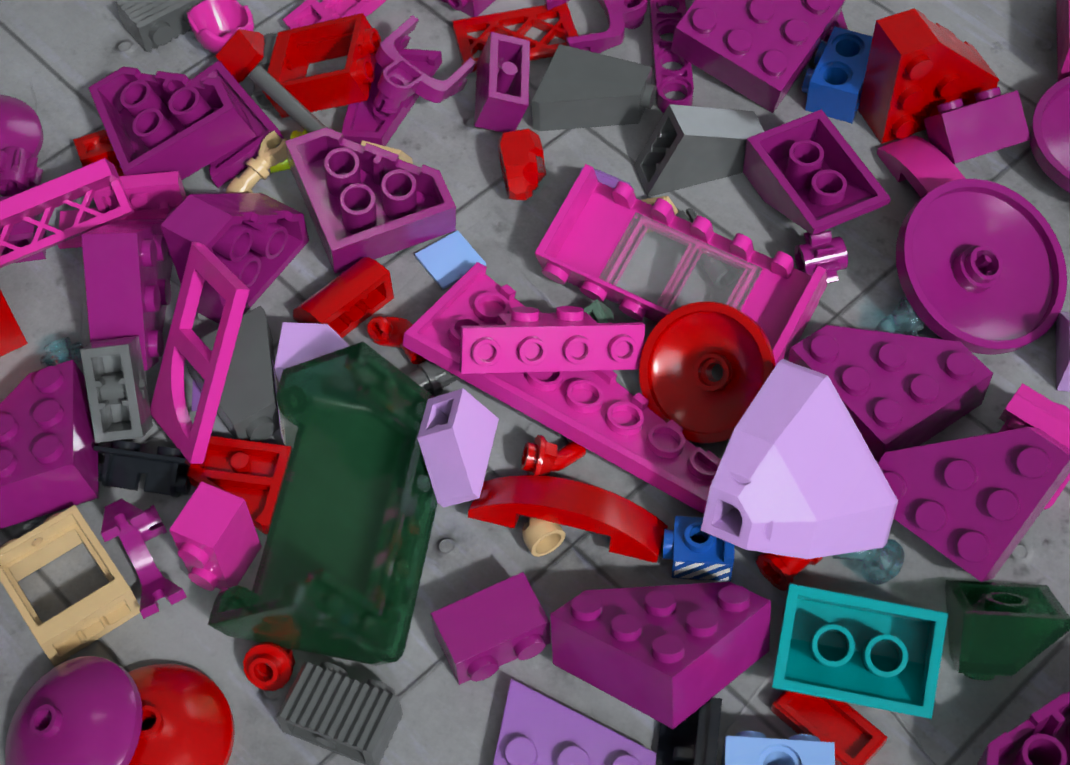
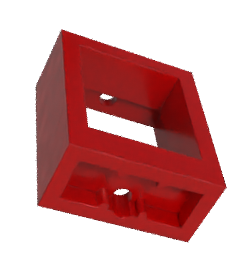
[262,13,381,118]

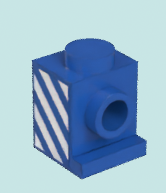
[663,516,735,581]

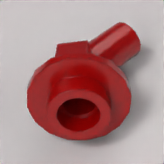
[521,435,586,476]
[243,620,296,691]

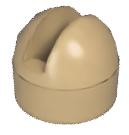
[522,517,565,557]

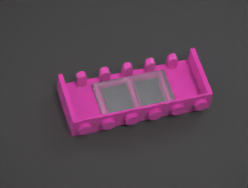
[534,164,827,366]

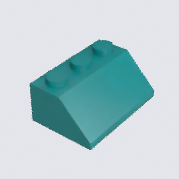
[772,584,948,719]

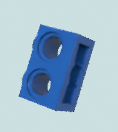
[802,27,873,124]

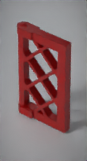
[452,2,578,72]

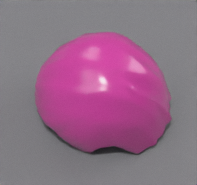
[187,0,254,54]

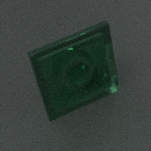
[945,580,1070,681]

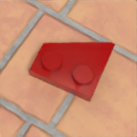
[187,436,294,535]

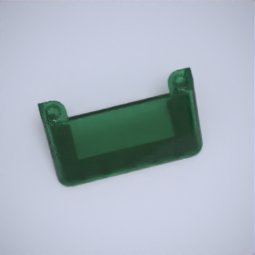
[207,342,438,666]

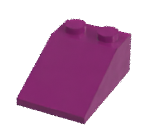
[743,109,891,235]

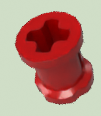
[756,552,823,591]

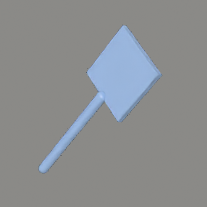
[415,230,486,290]

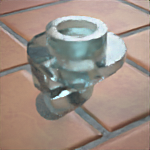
[874,297,924,336]
[39,337,84,375]
[832,539,905,585]

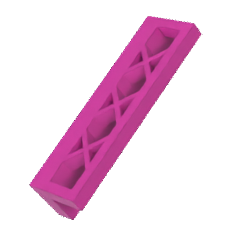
[0,158,134,268]

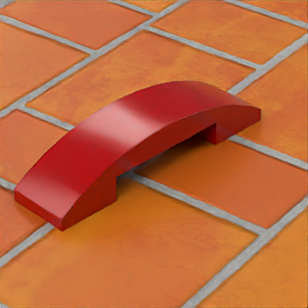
[468,475,668,563]

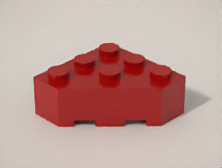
[858,8,999,144]

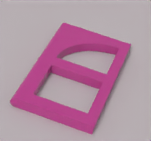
[150,242,250,464]

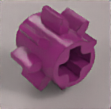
[0,146,43,196]
[794,230,848,284]

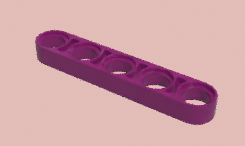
[649,0,694,113]

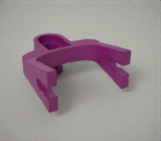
[545,0,648,53]
[374,15,477,114]
[101,498,187,619]

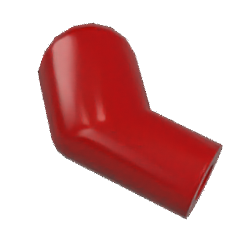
[367,316,427,364]

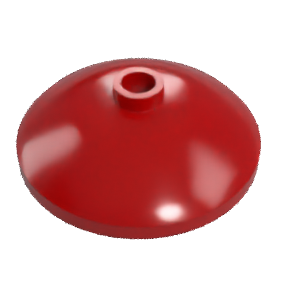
[639,302,775,443]
[128,663,235,765]

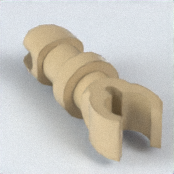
[226,131,288,193]

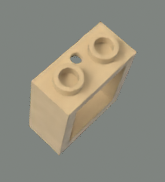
[0,505,140,667]

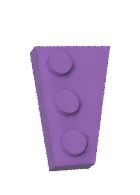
[493,679,657,765]

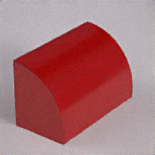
[293,257,394,338]

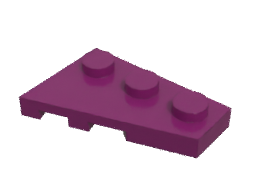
[341,49,442,146]
[191,60,284,188]

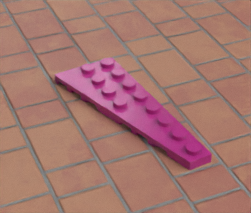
[403,262,721,514]

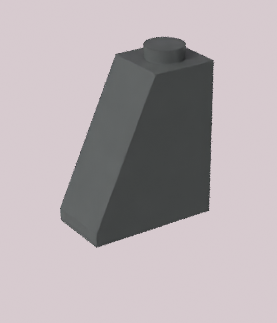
[531,44,657,131]
[634,104,765,196]
[185,306,280,442]

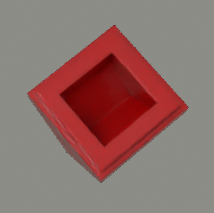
[215,29,264,83]

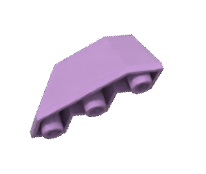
[701,359,898,559]

